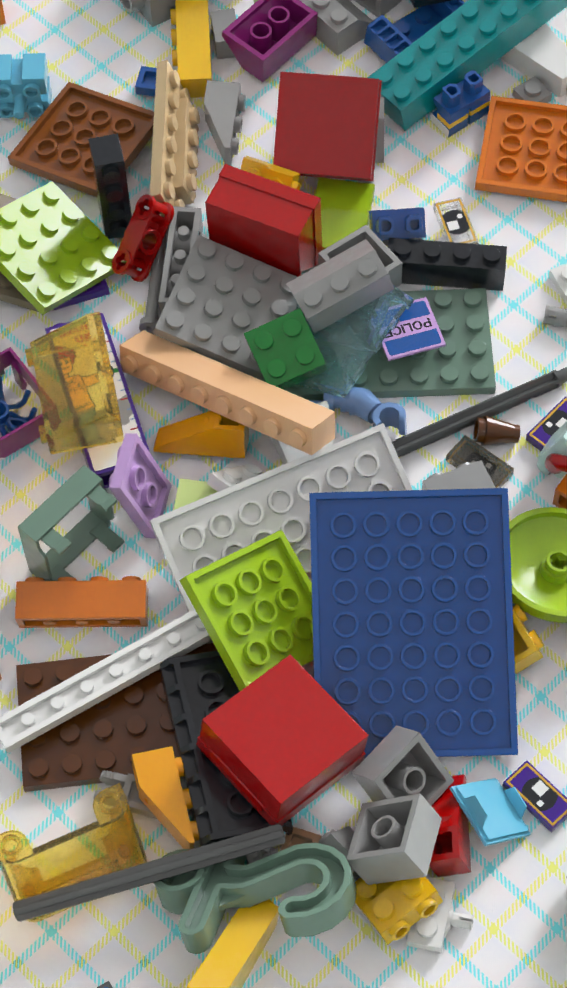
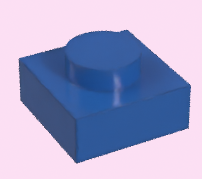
[135,66,157,97]

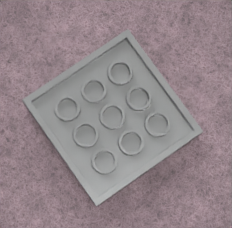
[153,235,298,381]

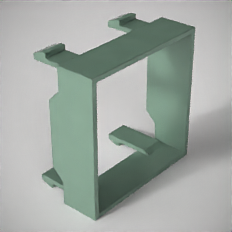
[18,465,124,581]

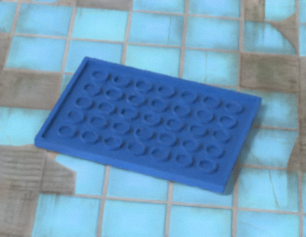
[309,488,518,758]

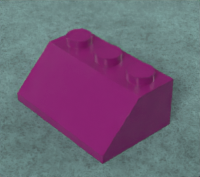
[222,0,318,82]

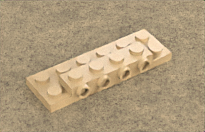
[150,60,200,225]

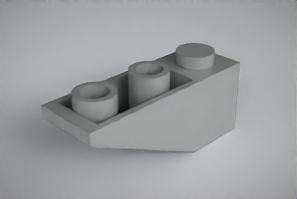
[204,80,246,166]

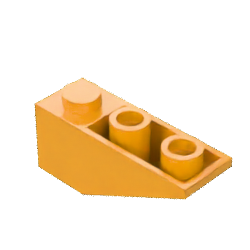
[153,411,249,458]
[132,746,199,849]

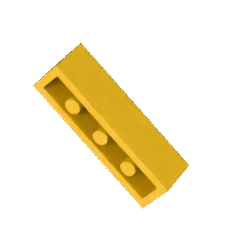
[170,0,212,98]

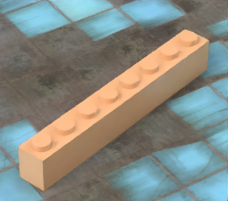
[119,330,335,455]

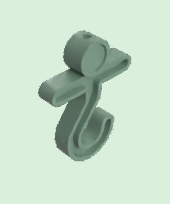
[154,843,357,954]

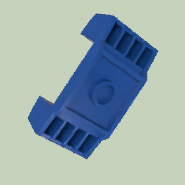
[364,0,464,63]

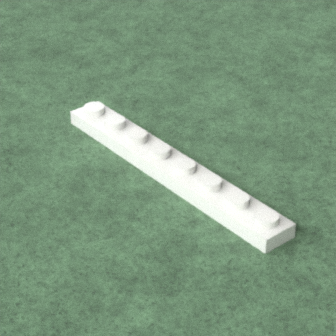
[0,609,211,754]

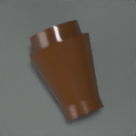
[473,415,521,446]

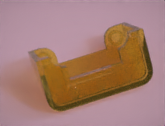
[25,312,124,455]
[0,783,147,922]

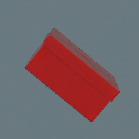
[273,72,382,182]
[205,164,322,277]
[196,654,369,826]

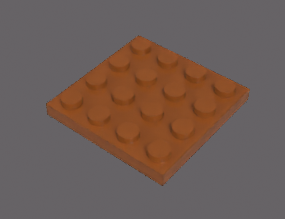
[7,82,154,197]

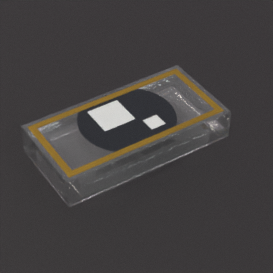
[433,197,479,244]

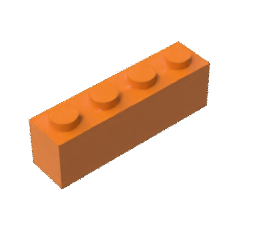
[15,576,149,628]

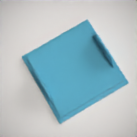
[449,778,531,846]

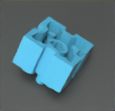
[0,53,52,119]

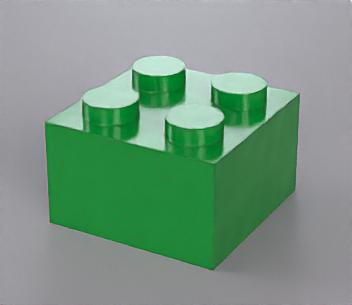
[244,308,327,390]

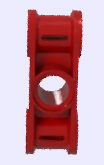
[112,194,174,282]

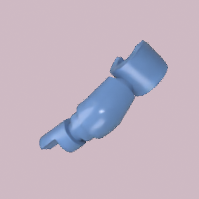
[309,387,407,435]

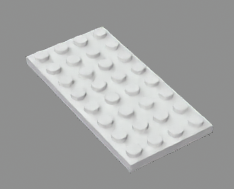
[149,423,413,612]

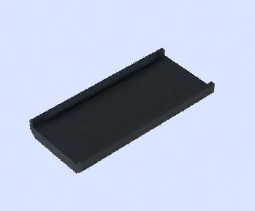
[159,650,293,846]

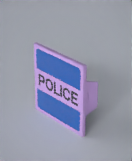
[369,297,446,361]

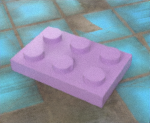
[109,433,172,538]

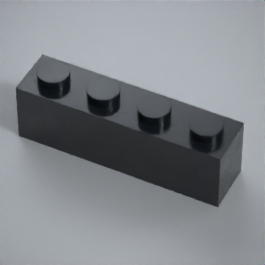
[88,133,132,239]
[388,238,507,291]

